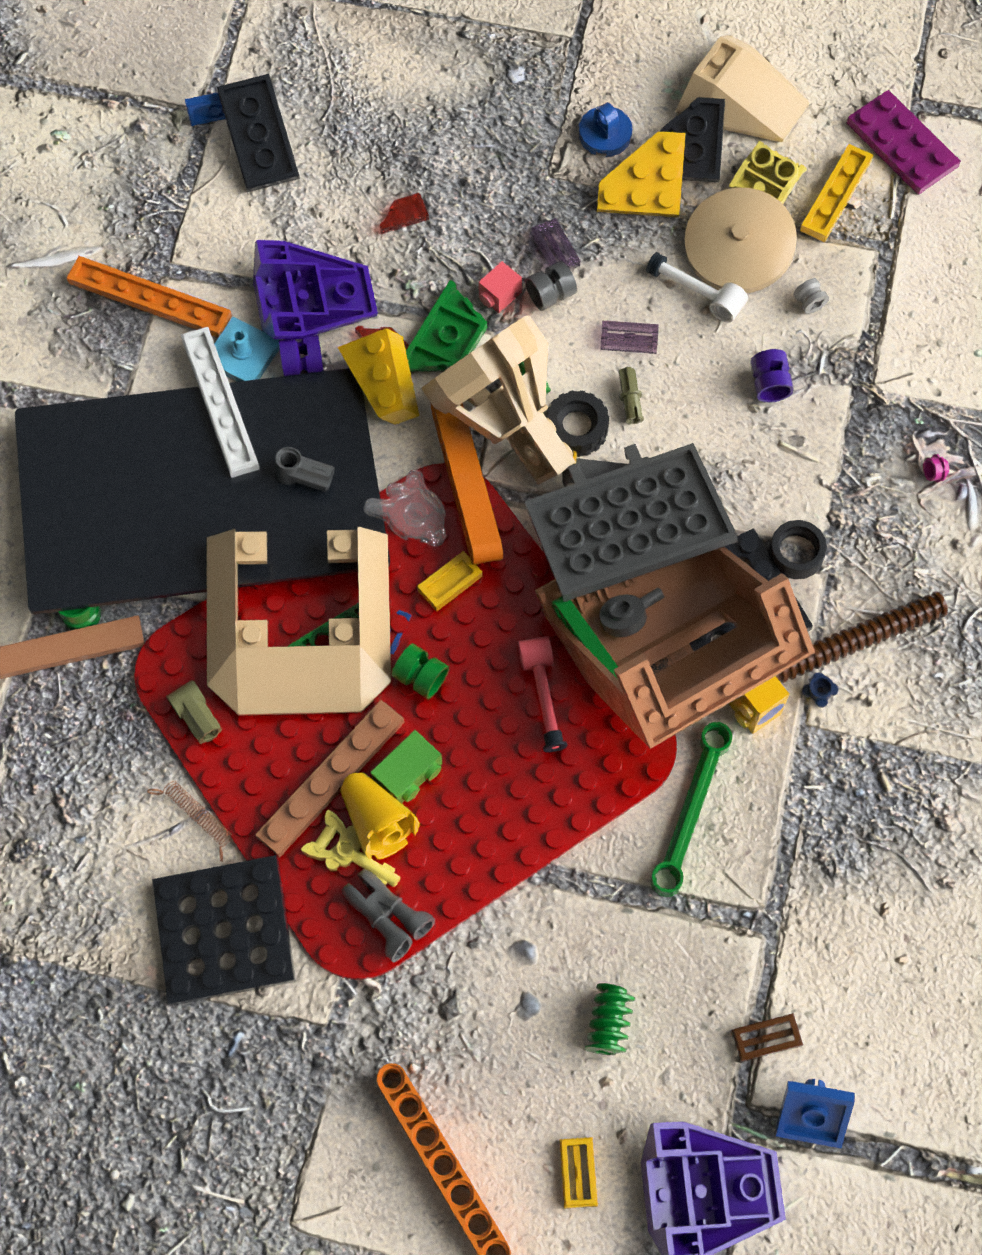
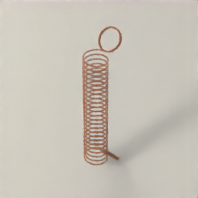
[147,781,232,862]

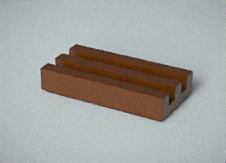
[730,1013,803,1063]

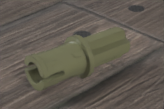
[619,367,644,424]

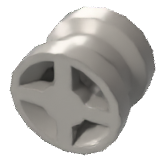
[793,278,829,314]

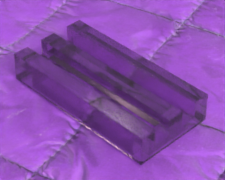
[531,218,581,269]
[600,320,659,354]

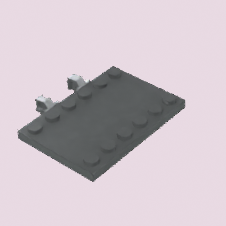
[524,443,738,602]

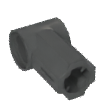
[275,447,335,492]

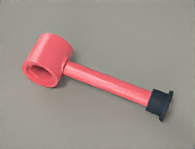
[518,636,568,752]

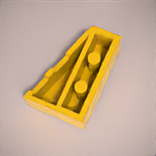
[337,328,420,425]

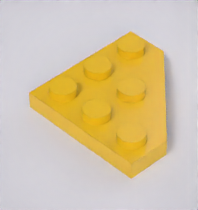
[597,131,686,217]

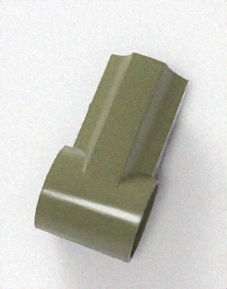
[166,680,222,744]

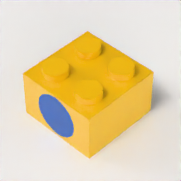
[728,676,789,734]

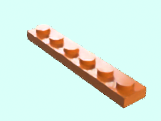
[67,256,232,338]

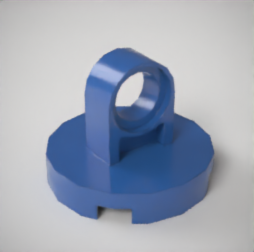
[579,102,632,157]

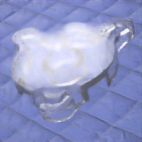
[364,470,446,546]

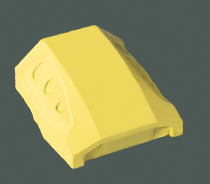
[729,141,807,204]

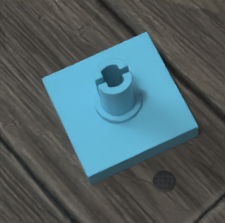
[214,317,280,382]

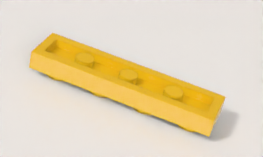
[800,144,873,242]

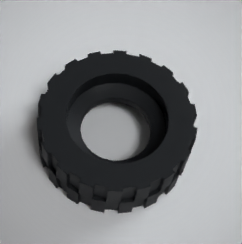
[546,390,609,457]

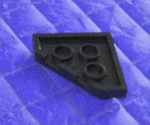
[660,97,725,182]

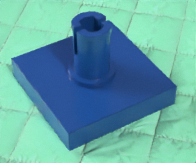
[776,1079,855,1148]

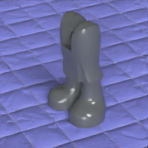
[341,869,435,962]

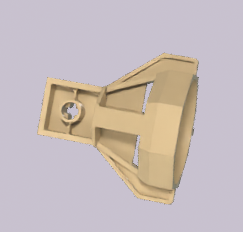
[421,315,576,485]

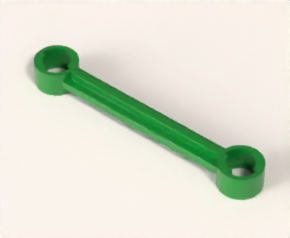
[651,722,732,897]

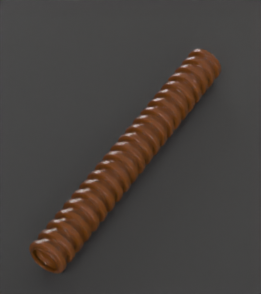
[776,591,948,683]

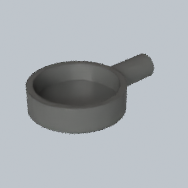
[600,587,665,637]

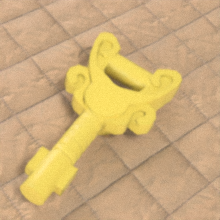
[301,810,400,887]

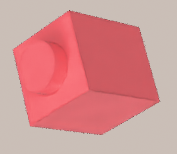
[479,261,522,313]

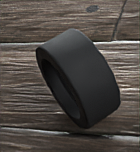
[768,520,827,579]

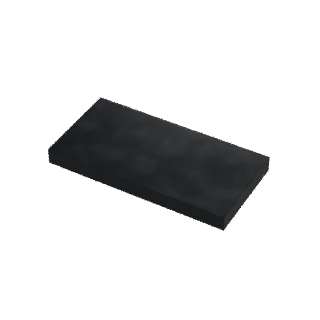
[217,74,300,192]

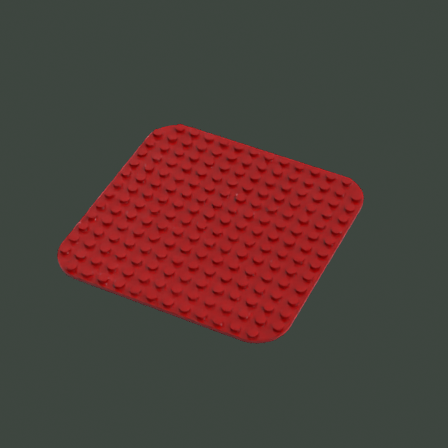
[134,463,677,980]

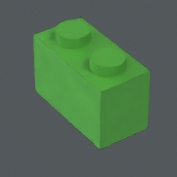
[371,730,442,803]

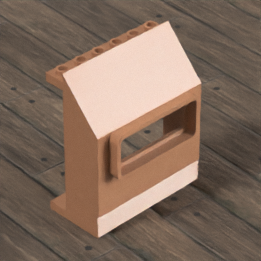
[535,547,815,749]

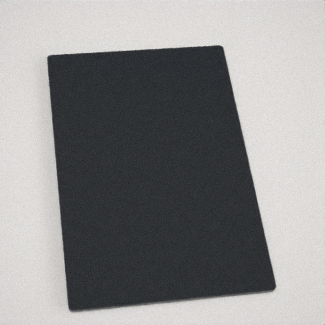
[15,368,390,615]

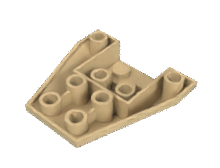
[676,35,810,142]

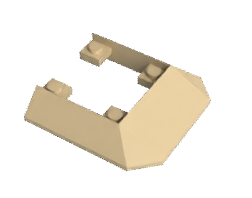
[207,527,391,716]

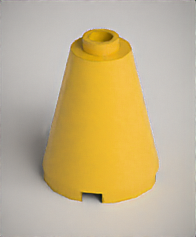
[340,773,420,859]

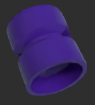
[279,335,324,376]
[750,349,794,403]

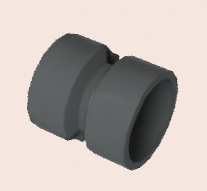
[525,260,577,311]

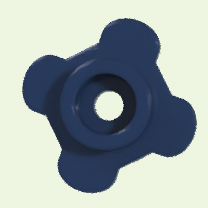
[802,673,839,708]

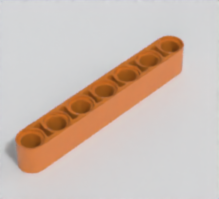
[430,402,503,565]
[377,1063,511,1255]

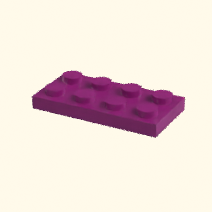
[846,90,961,195]

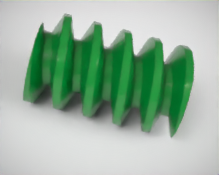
[585,983,635,1056]

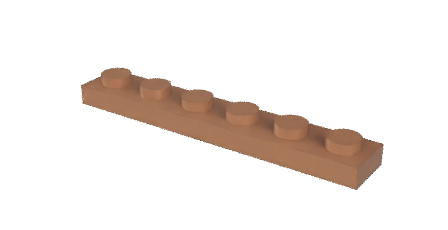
[255,700,405,858]

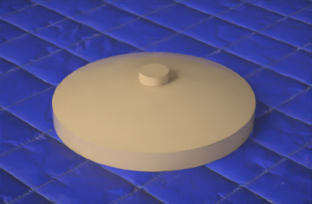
[685,188,797,293]

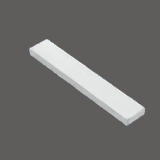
[181,327,259,478]

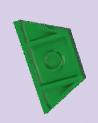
[406,280,487,372]

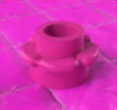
[923,454,949,483]

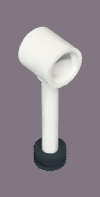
[646,252,748,323]

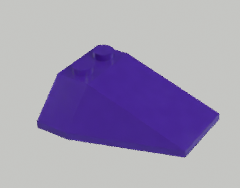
[253,240,378,339]
[640,1122,786,1255]

